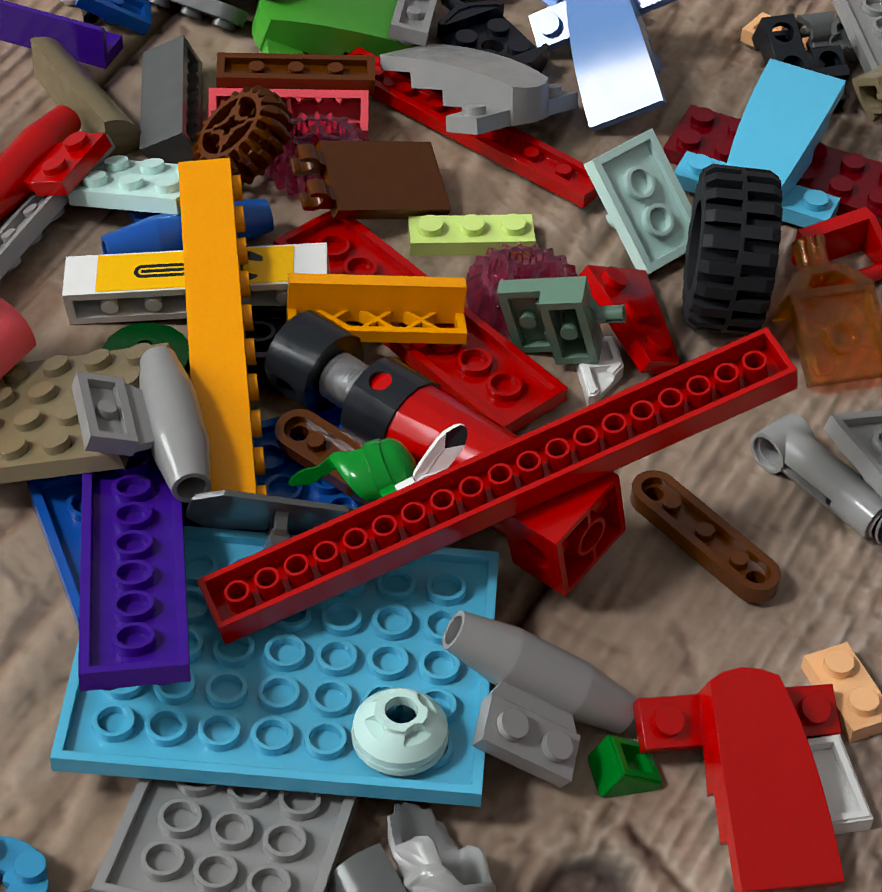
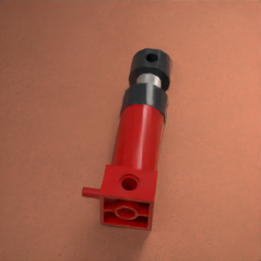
[264,310,626,597]

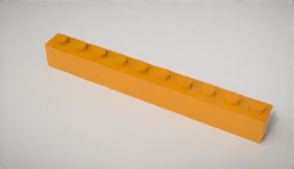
[178,158,267,527]

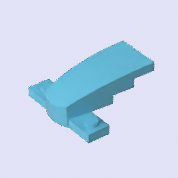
[674,58,846,227]

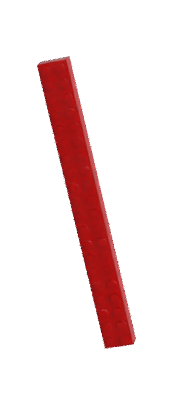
[197,327,798,645]

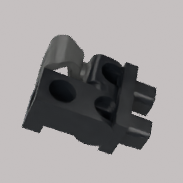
[752,11,850,110]

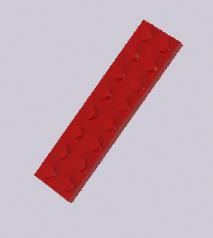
[273,210,568,433]

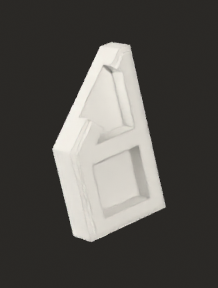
[575,336,624,406]

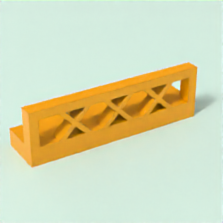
[286,273,468,344]

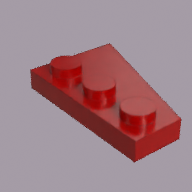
[579,265,680,374]

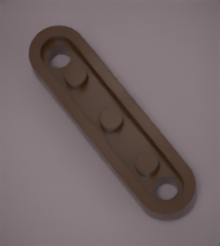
[275,409,370,505]
[630,470,781,603]

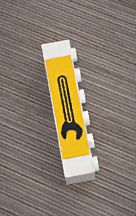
[62,242,331,325]

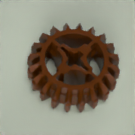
[191,85,294,186]

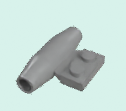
[71,346,211,503]
[442,610,637,788]

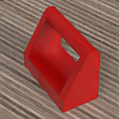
[791,207,882,299]

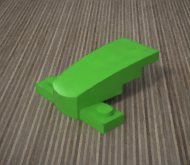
[252,0,421,57]

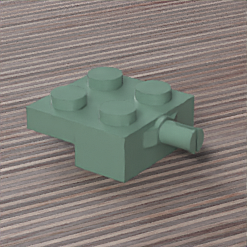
[497,276,626,365]

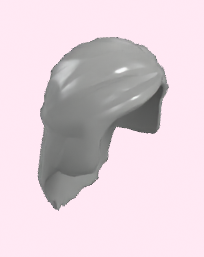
[387,802,497,892]

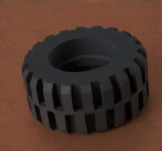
[682,164,783,336]

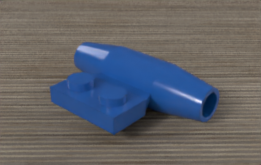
[101,199,274,255]

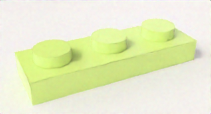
[408,213,536,256]

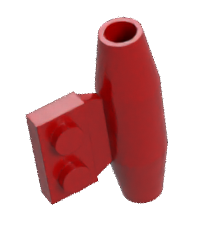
[0,105,112,221]

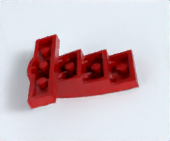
[633,667,845,892]

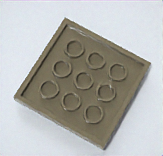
[0,342,171,484]

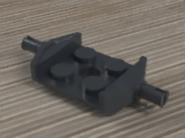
[437,0,549,73]

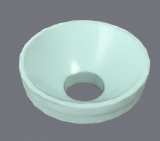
[351,687,449,776]

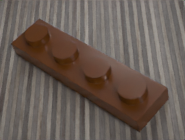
[216,52,375,93]

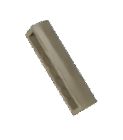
[30,37,140,158]

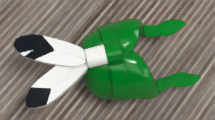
[288,423,467,510]

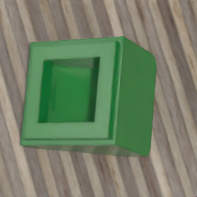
[588,735,663,798]

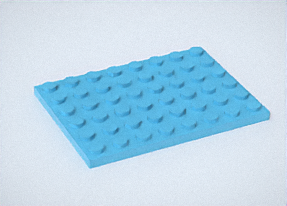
[50,526,499,807]

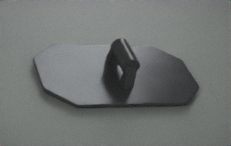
[185,490,354,550]

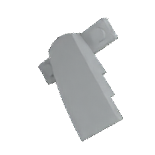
[380,43,578,135]

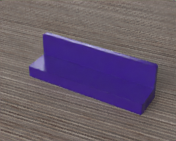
[0,0,123,69]

